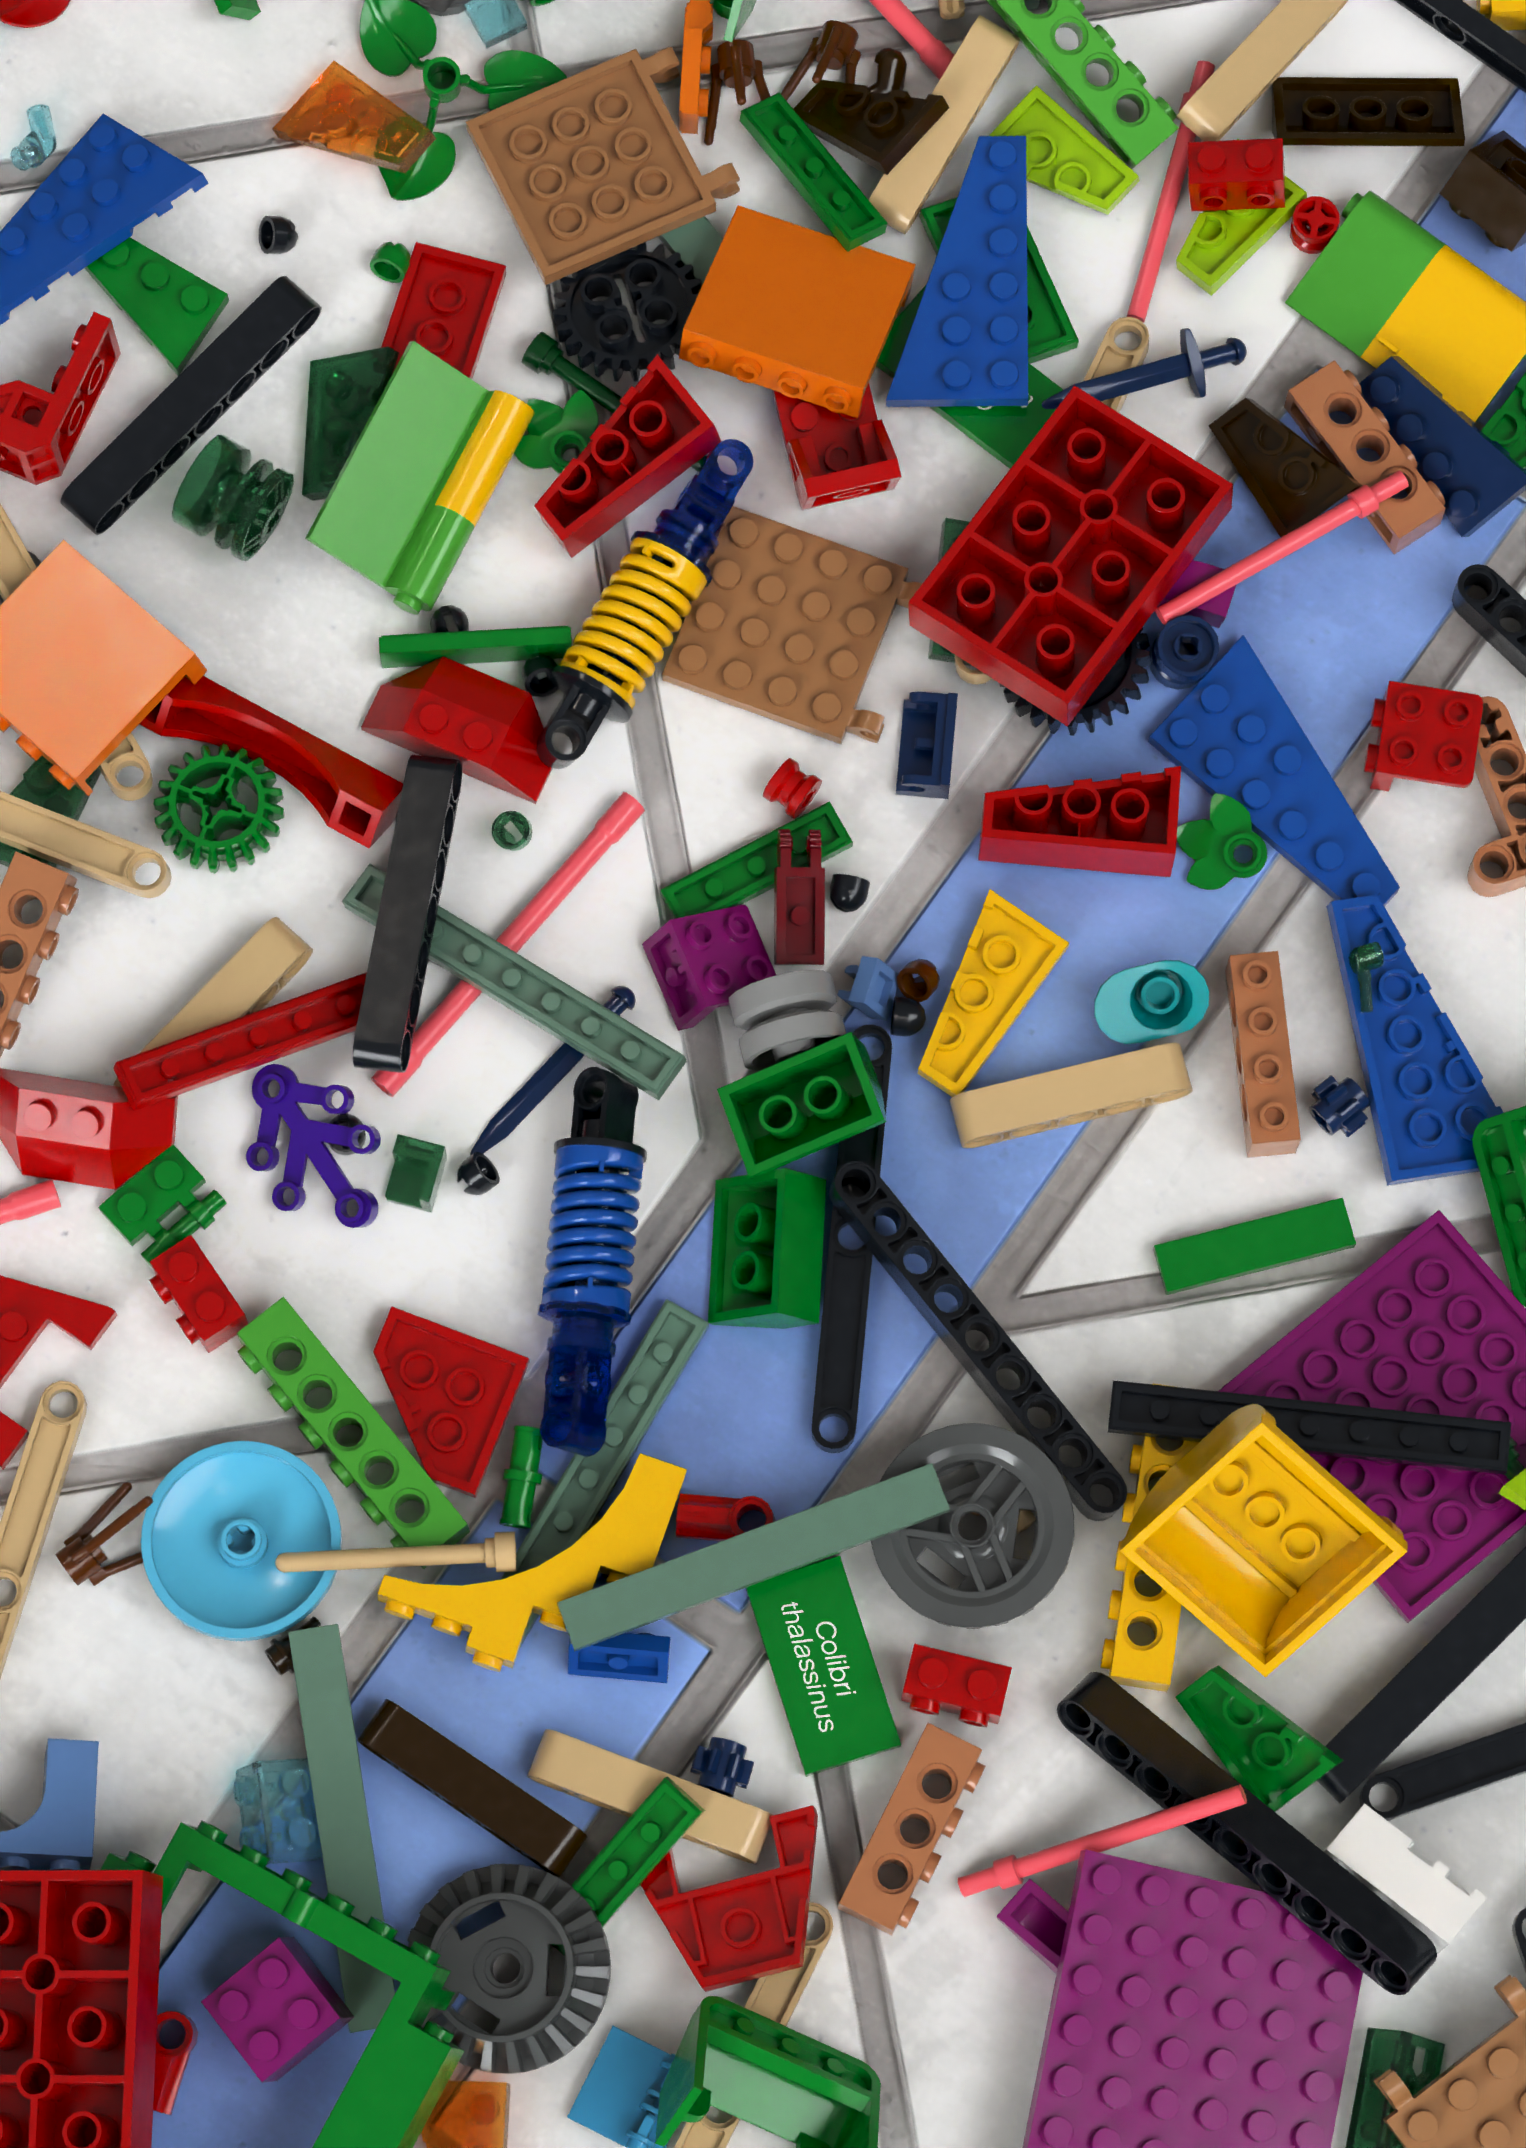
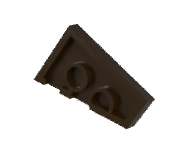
[794,80,950,175]
[1209,398,1362,537]

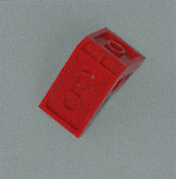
[0,312,121,485]
[772,383,902,510]

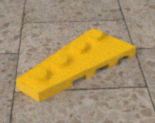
[918,889,1069,1097]

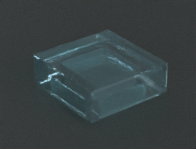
[464,0,528,49]

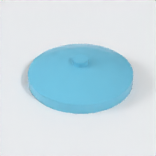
[141,1441,342,1641]

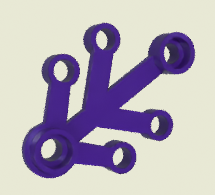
[246,1064,381,1228]

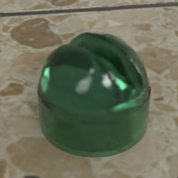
[492,811,532,851]

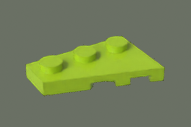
[989,85,1140,215]
[1176,139,1307,296]

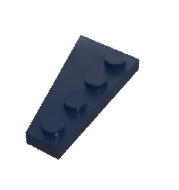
[1359,356,1526,537]

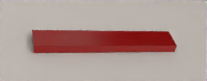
[113,972,367,1111]

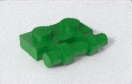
[98,1145,227,1267]

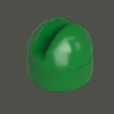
[370,242,410,283]

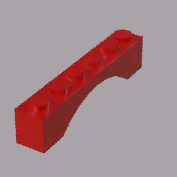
[139,676,403,848]

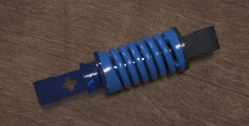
[538,1067,647,1457]

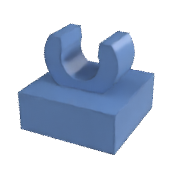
[837,956,898,1021]

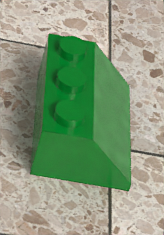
[717,1032,886,1179]
[708,1168,826,1329]

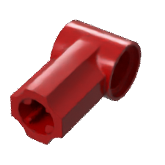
[676,1493,776,1541]
[153,2011,198,2115]

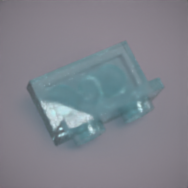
[233,1758,323,1865]

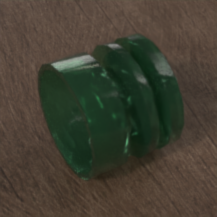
[172,435,294,561]

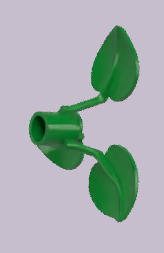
[360,0,567,201]

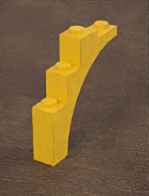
[378,1453,687,1672]

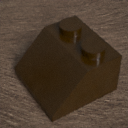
[1439,130,1526,252]

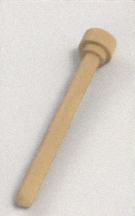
[275,1531,517,1573]

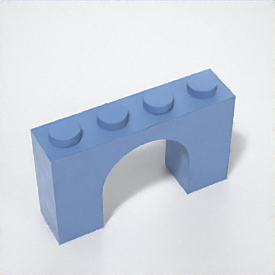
[0,1738,99,1870]

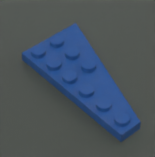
[0,114,209,325]
[886,136,1028,407]
[1148,635,1400,907]
[1326,895,1504,1186]

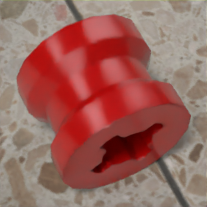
[1290,196,1340,254]
[763,758,822,819]

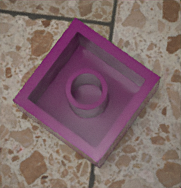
[201,1937,354,2083]

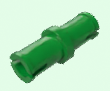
[499,1425,546,1529]

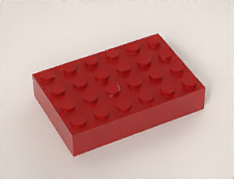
[908,385,1233,727]
[0,1870,163,2148]

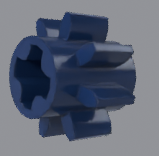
[1309,1075,1370,1137]
[690,1737,754,1797]

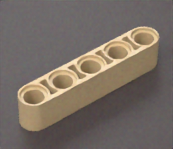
[1176,0,1348,141]
[869,15,1021,234]
[113,917,313,1096]
[949,1043,1193,1149]
[527,1729,773,1864]

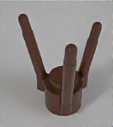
[781,20,862,101]
[704,40,770,146]
[55,1482,153,1586]

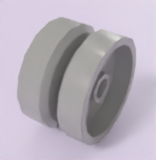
[729,970,846,1070]

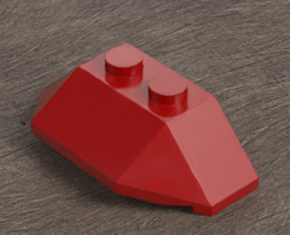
[361,656,553,804]
[0,1068,178,1190]

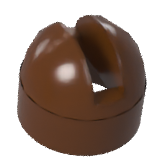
[897,959,940,1002]

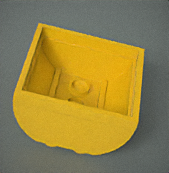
[1120,1404,1408,1677]

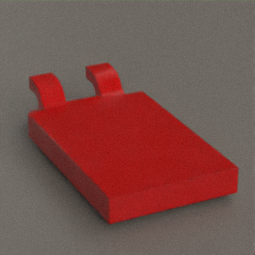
[375,242,506,398]

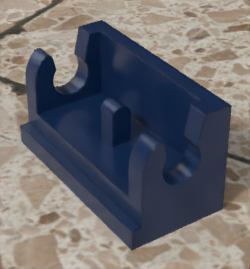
[896,692,958,799]

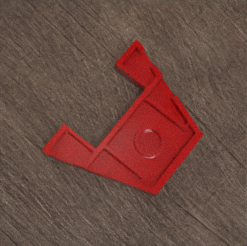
[0,1275,117,1470]
[641,1805,818,1992]

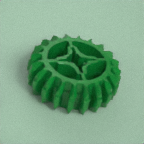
[153,743,285,874]

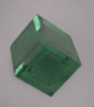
[385,1134,447,1213]

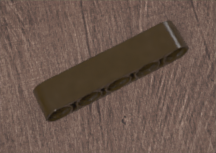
[357,1699,588,1878]

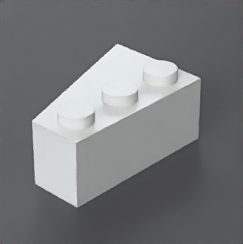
[1324,1803,1488,1954]

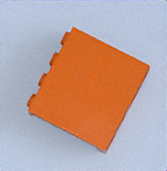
[679,205,916,418]
[0,539,207,796]

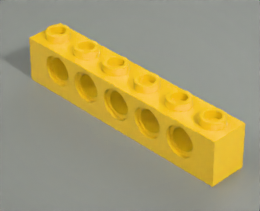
[1100,1383,1199,1692]

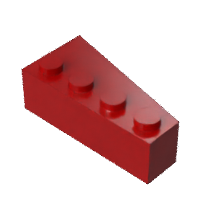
[534,354,722,558]
[978,766,1181,877]

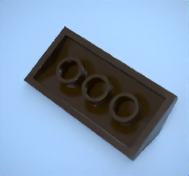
[1271,77,1465,146]

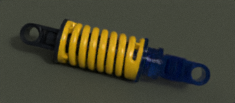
[537,439,753,769]

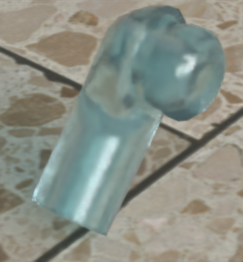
[11,104,57,171]

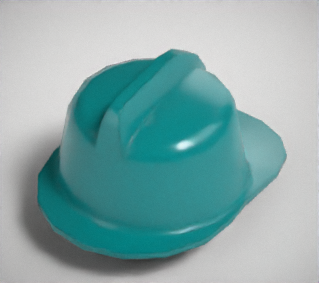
[1094,960,1209,1044]

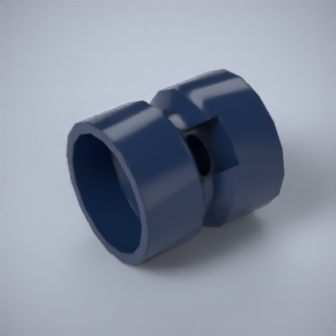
[1149,615,1219,690]

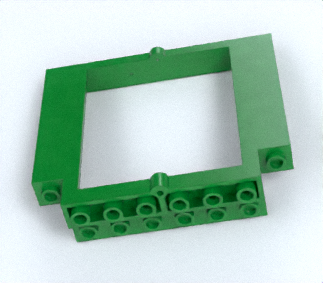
[100,1820,465,2148]

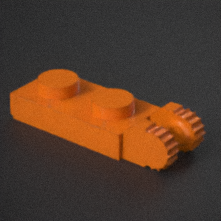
[679,0,713,134]

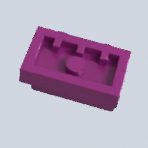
[642,905,776,1031]

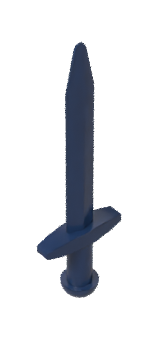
[1042,328,1247,409]
[470,986,636,1155]

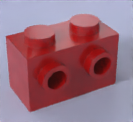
[1188,138,1285,211]
[149,1235,249,1353]
[901,1644,1012,1727]

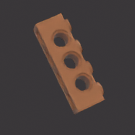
[1284,360,1446,554]
[0,851,79,1057]
[1225,951,1301,1158]
[838,1723,986,1936]

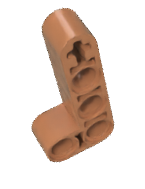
[1467,696,1526,897]

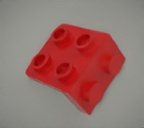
[1364,681,1483,792]

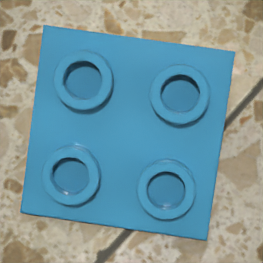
[567,2026,675,2148]

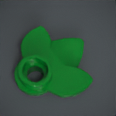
[514,390,599,474]
[1177,793,1267,890]

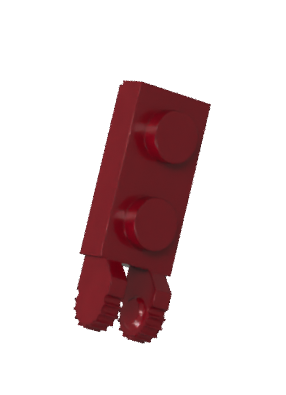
[774,829,825,965]

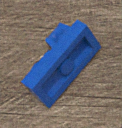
[568,1633,670,1683]

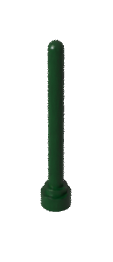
[522,332,719,478]

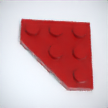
[373,1306,530,1498]

